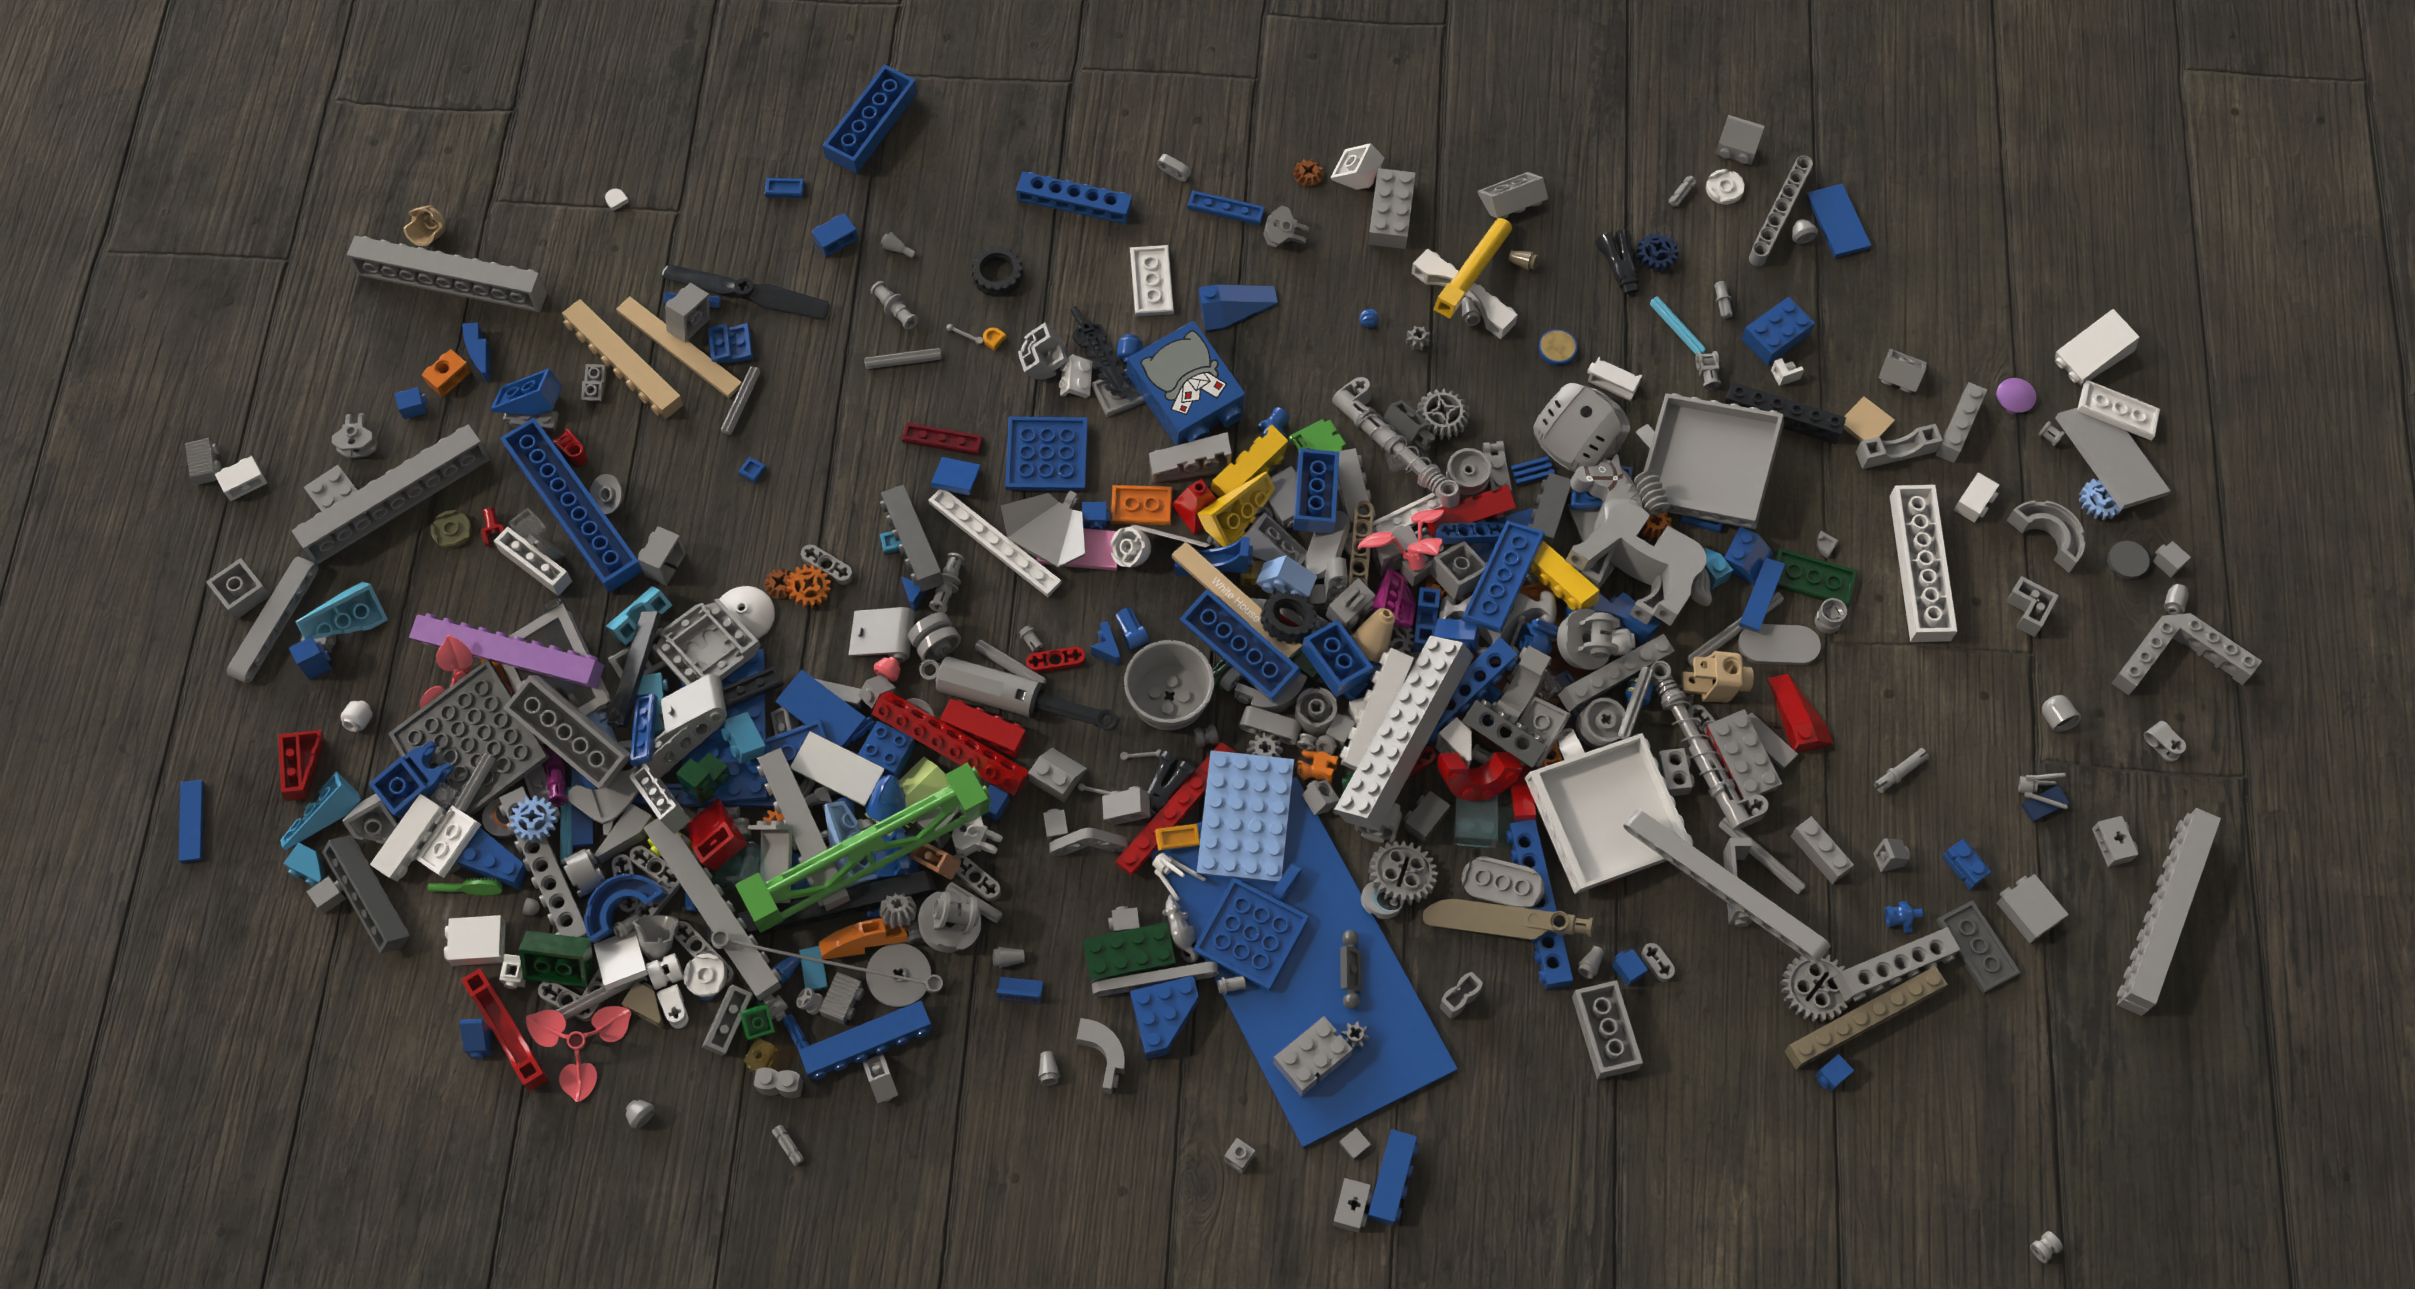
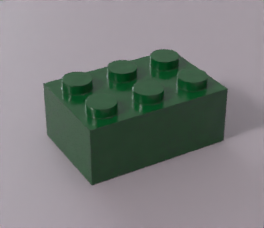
[519,931,594,987]

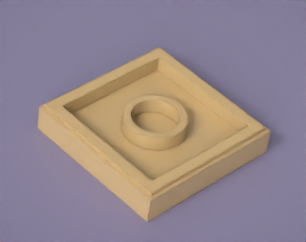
[1843,396,1895,442]

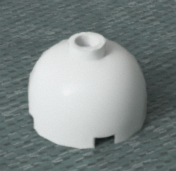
[1110,527,1151,567]

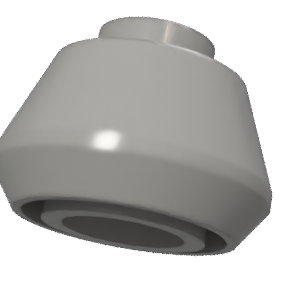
[1792,219,1818,244]
[625,1100,655,1129]

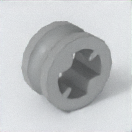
[1297,733,1317,751]

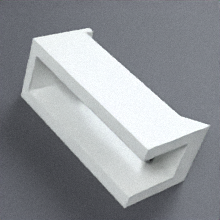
[1587,357,1642,401]

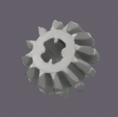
[1247,732,1283,758]
[880,893,917,929]

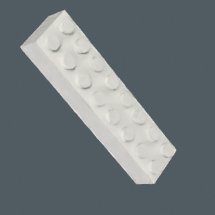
[1890,485,1957,642]

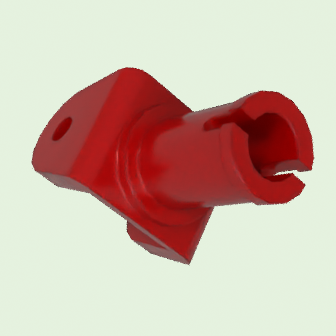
[481,508,505,547]

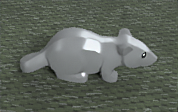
[1162,895,1199,963]

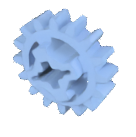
[2079,479,2121,520]
[510,796,558,843]

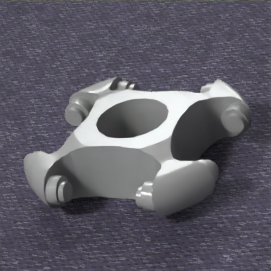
[1439,562,1557,664]

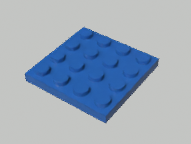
[1005,416,1088,491]
[1193,877,1309,991]

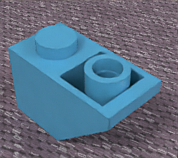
[284,842,326,887]

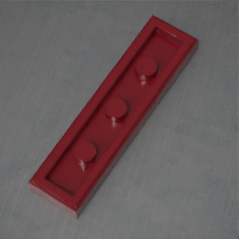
[901,422,983,456]

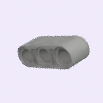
[1239,706,1301,745]

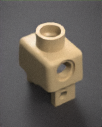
[1681,651,1754,703]

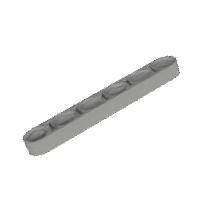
[1092,962,1219,996]

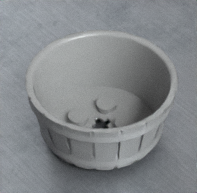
[1124,640,1214,730]

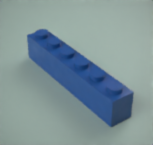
[798,1000,933,1080]

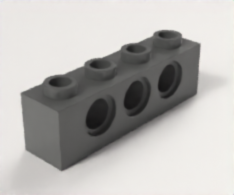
[1462,699,1548,768]

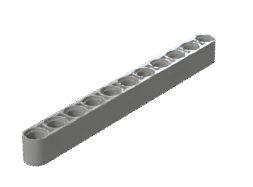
[1623,809,1831,964]

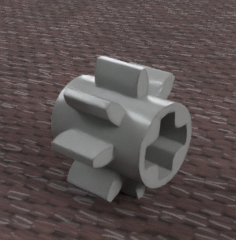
[1406,326,1430,351]
[763,994,788,1022]
[1341,1021,1369,1049]

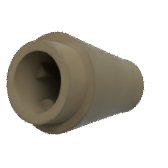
[1508,251,1538,271]

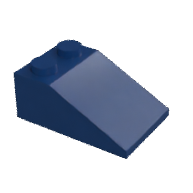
[491,368,562,415]

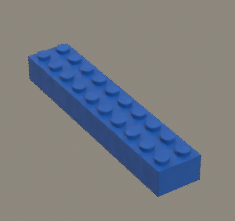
[500,417,643,593]

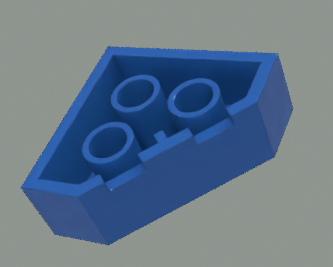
[1130,976,1199,1060]

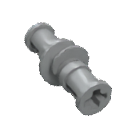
[871,281,918,330]
[929,553,965,613]

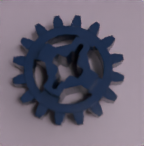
[1636,232,1679,272]

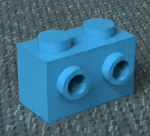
[721,712,765,764]

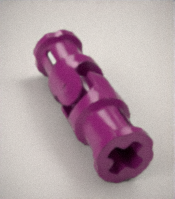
[545,747,568,807]

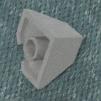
[342,794,399,844]

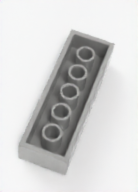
[504,675,630,789]

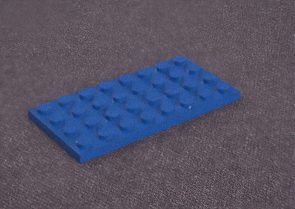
[682,649,768,808]

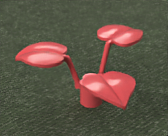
[1358,510,1444,570]
[420,635,515,709]
[526,1006,631,1102]

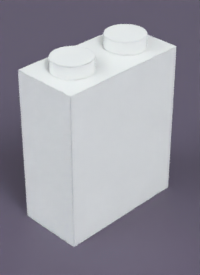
[444,915,506,966]

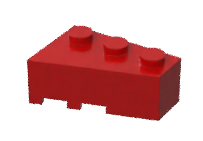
[278,730,325,802]

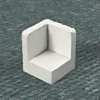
[1771,358,1804,386]

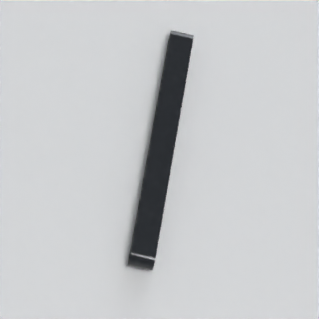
[705,870,938,946]

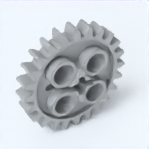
[1368,841,1438,905]
[1781,955,1851,1022]

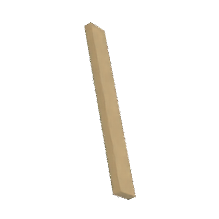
[616,296,742,398]

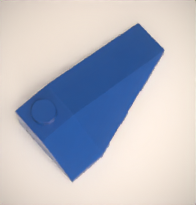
[1199,285,1278,332]

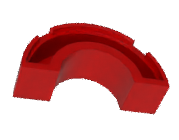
[1437,752,1523,801]

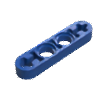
[1435,522,1505,544]

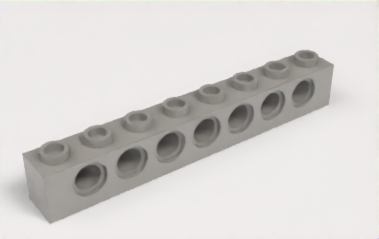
[499,787,589,938]

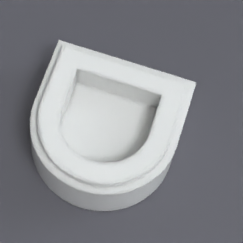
[605,189,629,212]

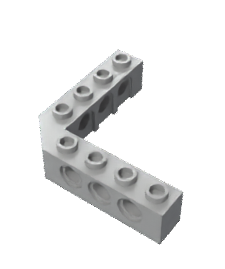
[2111,613,2262,695]
[630,717,724,834]

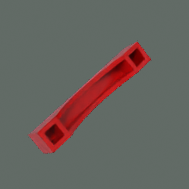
[461,968,549,1092]

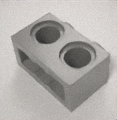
[1657,748,1694,796]

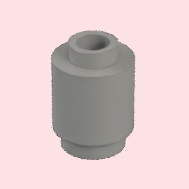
[2164,584,2189,615]

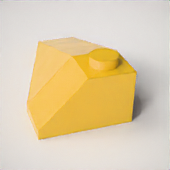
[1197,472,1275,547]

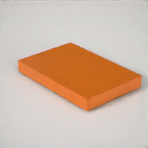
[1111,485,1172,525]

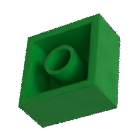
[739,1004,775,1040]

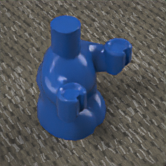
[1257,407,1290,438]
[1884,901,1923,934]

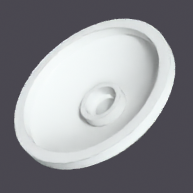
[719,586,775,640]

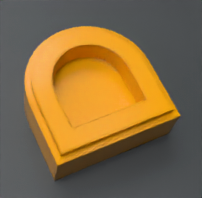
[983,328,1007,351]

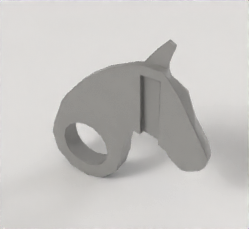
[567,740,639,835]

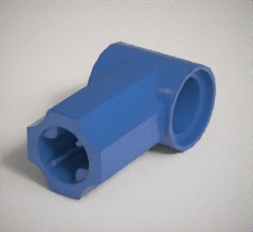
[1116,608,1149,650]

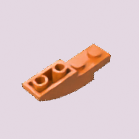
[819,918,907,960]

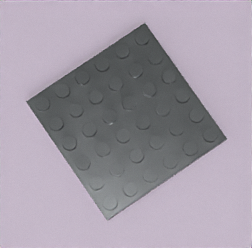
[388,659,550,817]

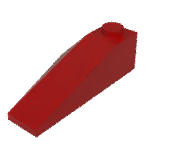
[1767,674,1833,753]

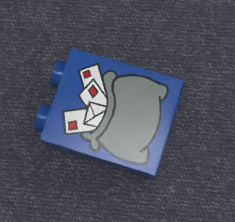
[1126,320,1245,446]

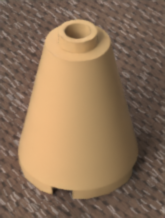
[1350,608,1395,664]

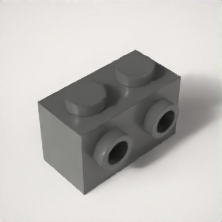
[1404,791,1450,843]

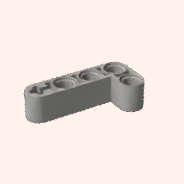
[1306,557,1348,611]

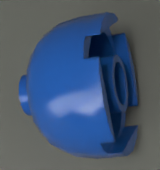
[1516,622,1552,663]

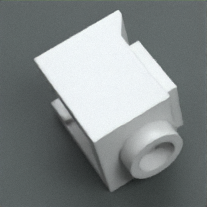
[499,954,526,989]

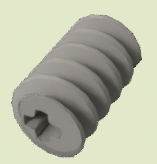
[1634,470,1670,515]

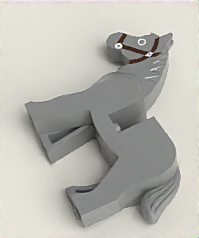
[1565,454,1712,626]

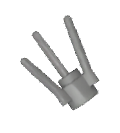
[2018,773,2068,809]

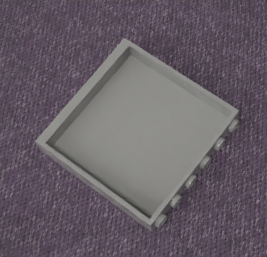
[1638,393,1784,529]

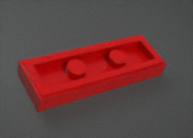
[1511,767,1536,820]

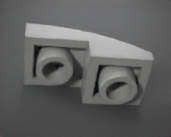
[581,364,607,401]

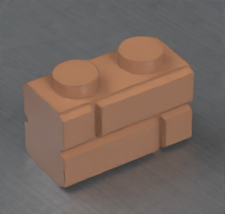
[910,843,961,880]

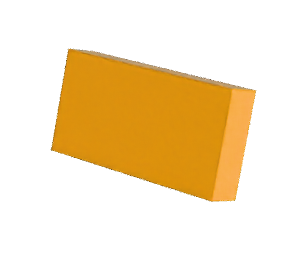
[1155,824,1200,851]

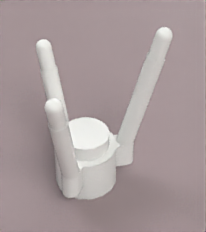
[1152,853,1206,901]

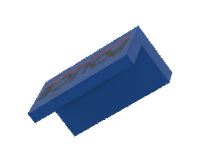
[996,977,1043,1004]

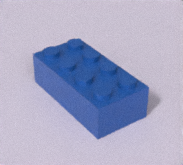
[1293,448,1339,534]

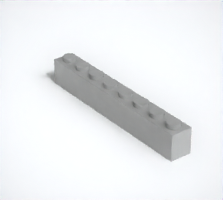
[756,748,850,911]

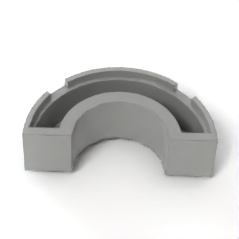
[2007,500,2085,573]
[1489,646,1552,731]

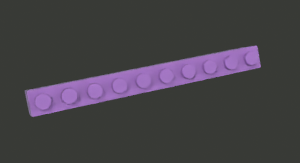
[409,613,605,689]

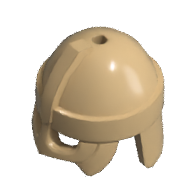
[404,205,445,246]

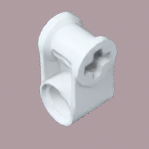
[1557,728,1585,760]
[656,984,689,1029]

